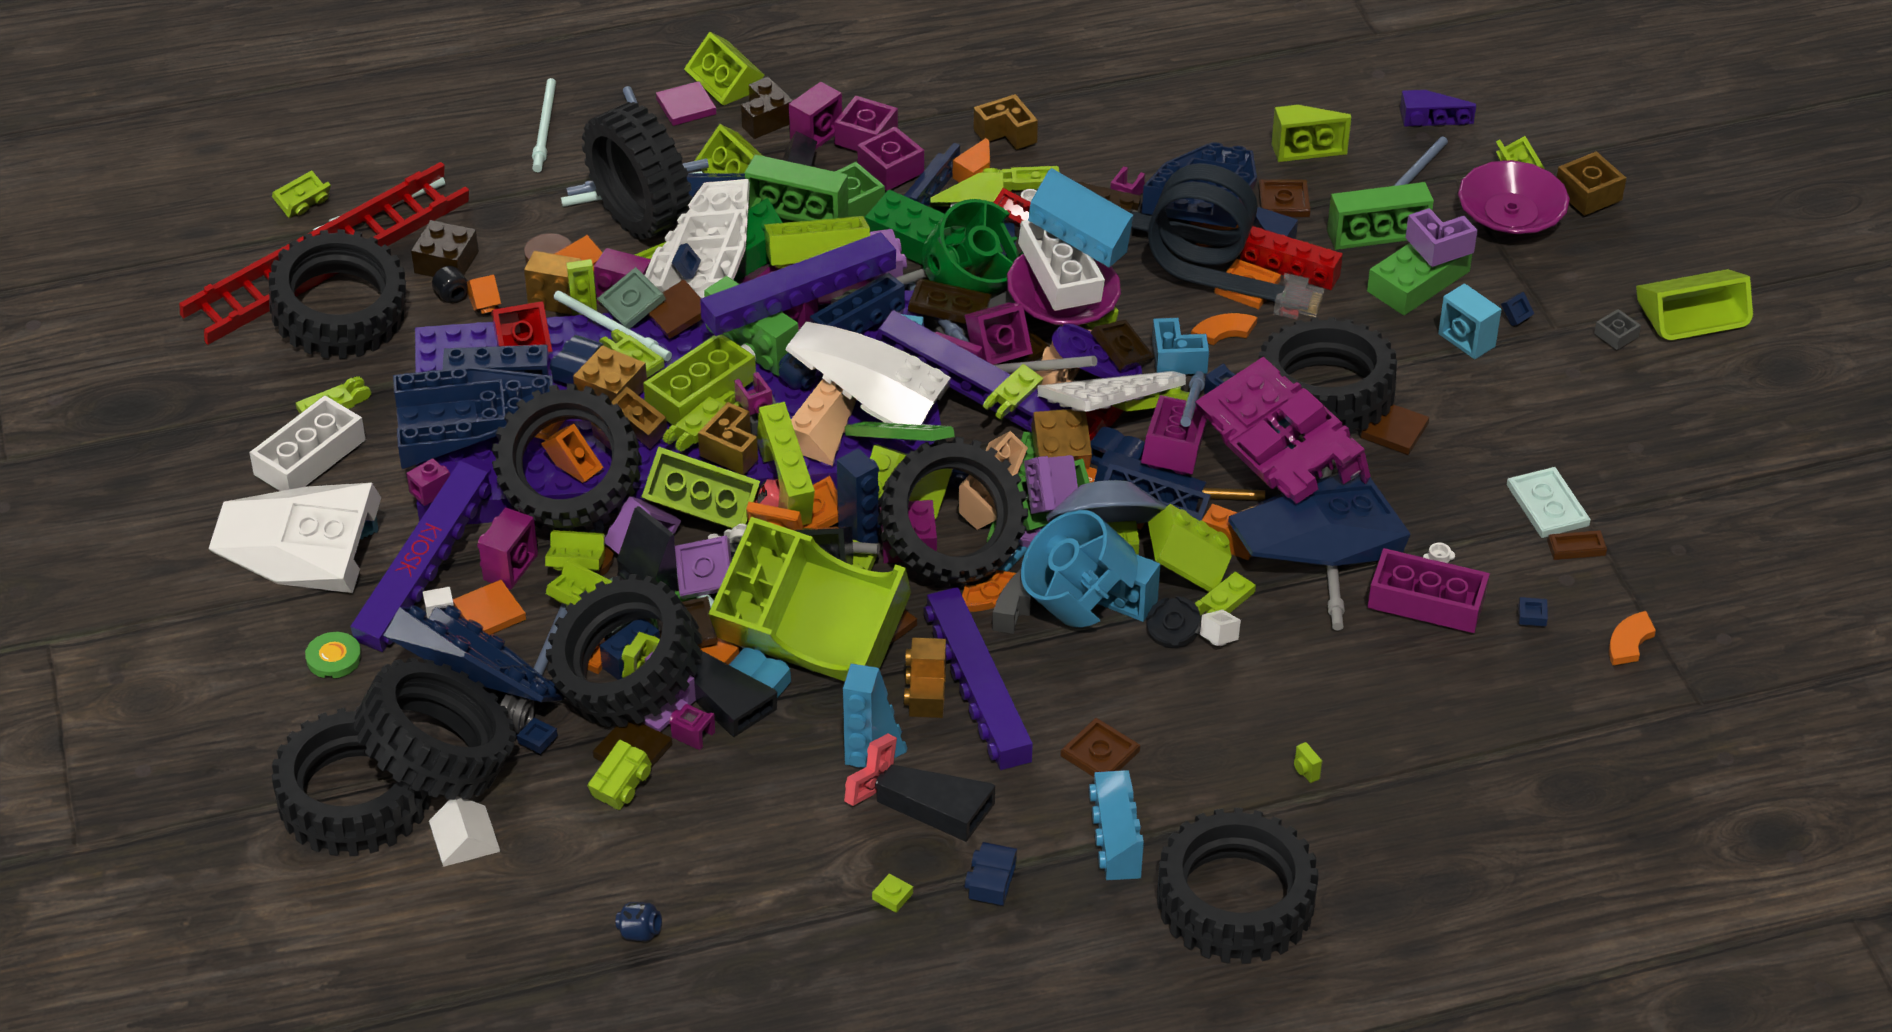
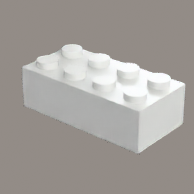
[1018,220,1105,311]
[249,396,366,491]

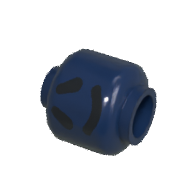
[779,353,817,390]
[615,902,662,941]

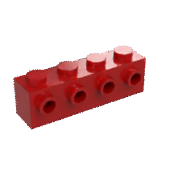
[1240,226,1343,290]

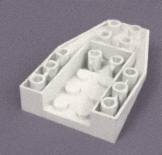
[209,483,381,593]

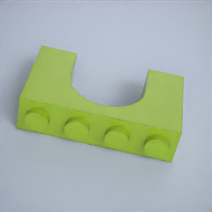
[757,402,815,525]

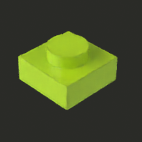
[1294,742,1322,783]
[872,873,913,913]

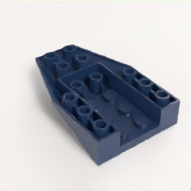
[1142,142,1257,228]
[393,367,553,469]
[1228,473,1411,566]
[383,605,565,702]

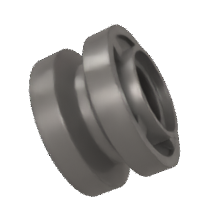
[500,693,534,734]

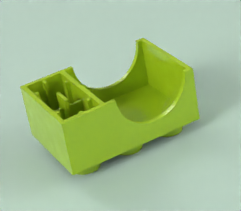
[708,516,911,682]

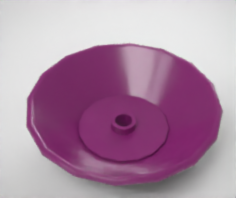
[1458,160,1570,234]
[1007,254,1121,325]

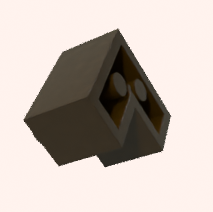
[741,77,793,139]

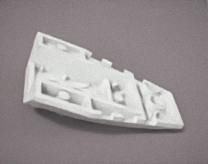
[645,179,750,298]
[785,322,951,425]

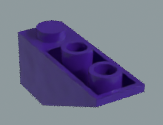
[1400,90,1476,127]

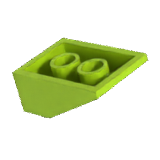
[1271,105,1351,162]
[930,168,1003,207]
[870,444,953,519]

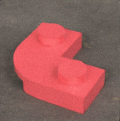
[844,733,897,806]

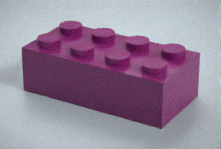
[1141,395,1208,475]
[1368,548,1490,633]

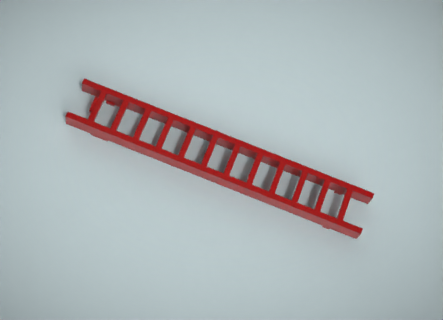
[179,162,469,345]

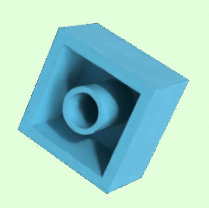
[1438,283,1501,359]

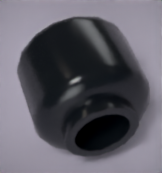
[432,266,468,303]

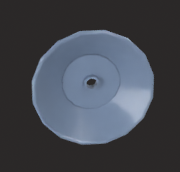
[1046,480,1167,524]

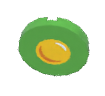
[305,632,361,678]

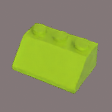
[684,32,764,105]
[694,124,763,173]
[1148,504,1232,592]

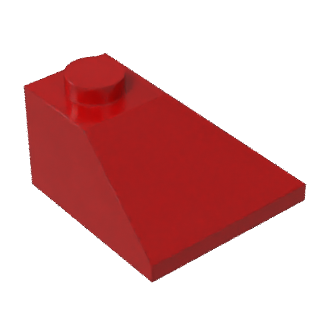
[491,301,552,352]

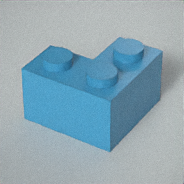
[1152,318,1209,374]
[1097,554,1160,622]

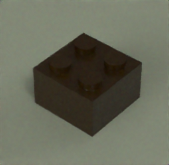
[411,220,479,277]

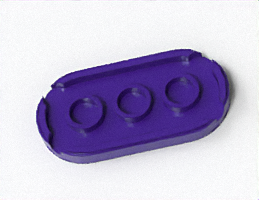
[1052,324,1142,378]

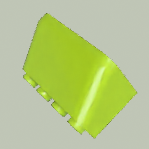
[1636,269,1753,340]

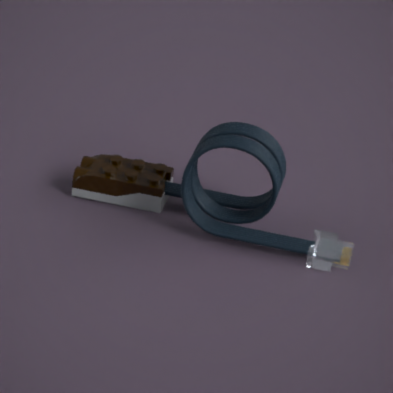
[1075,164,1325,320]

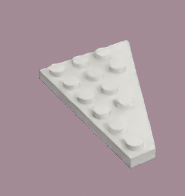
[1038,371,1186,412]

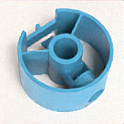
[1021,510,1138,627]

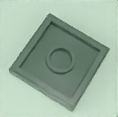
[597,267,666,329]

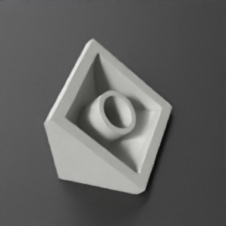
[429,796,500,867]

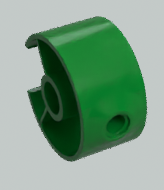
[922,199,1024,299]

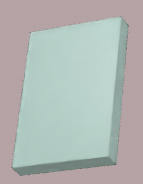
[1507,467,1591,538]

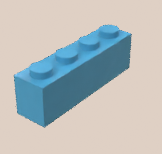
[843,664,907,768]
[1089,770,1144,880]

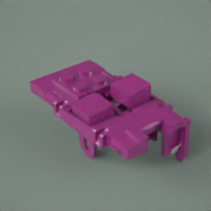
[1195,357,1371,504]

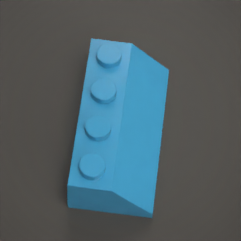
[1028,168,1133,268]

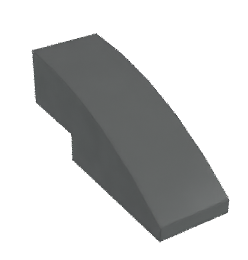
[992,569,1034,634]

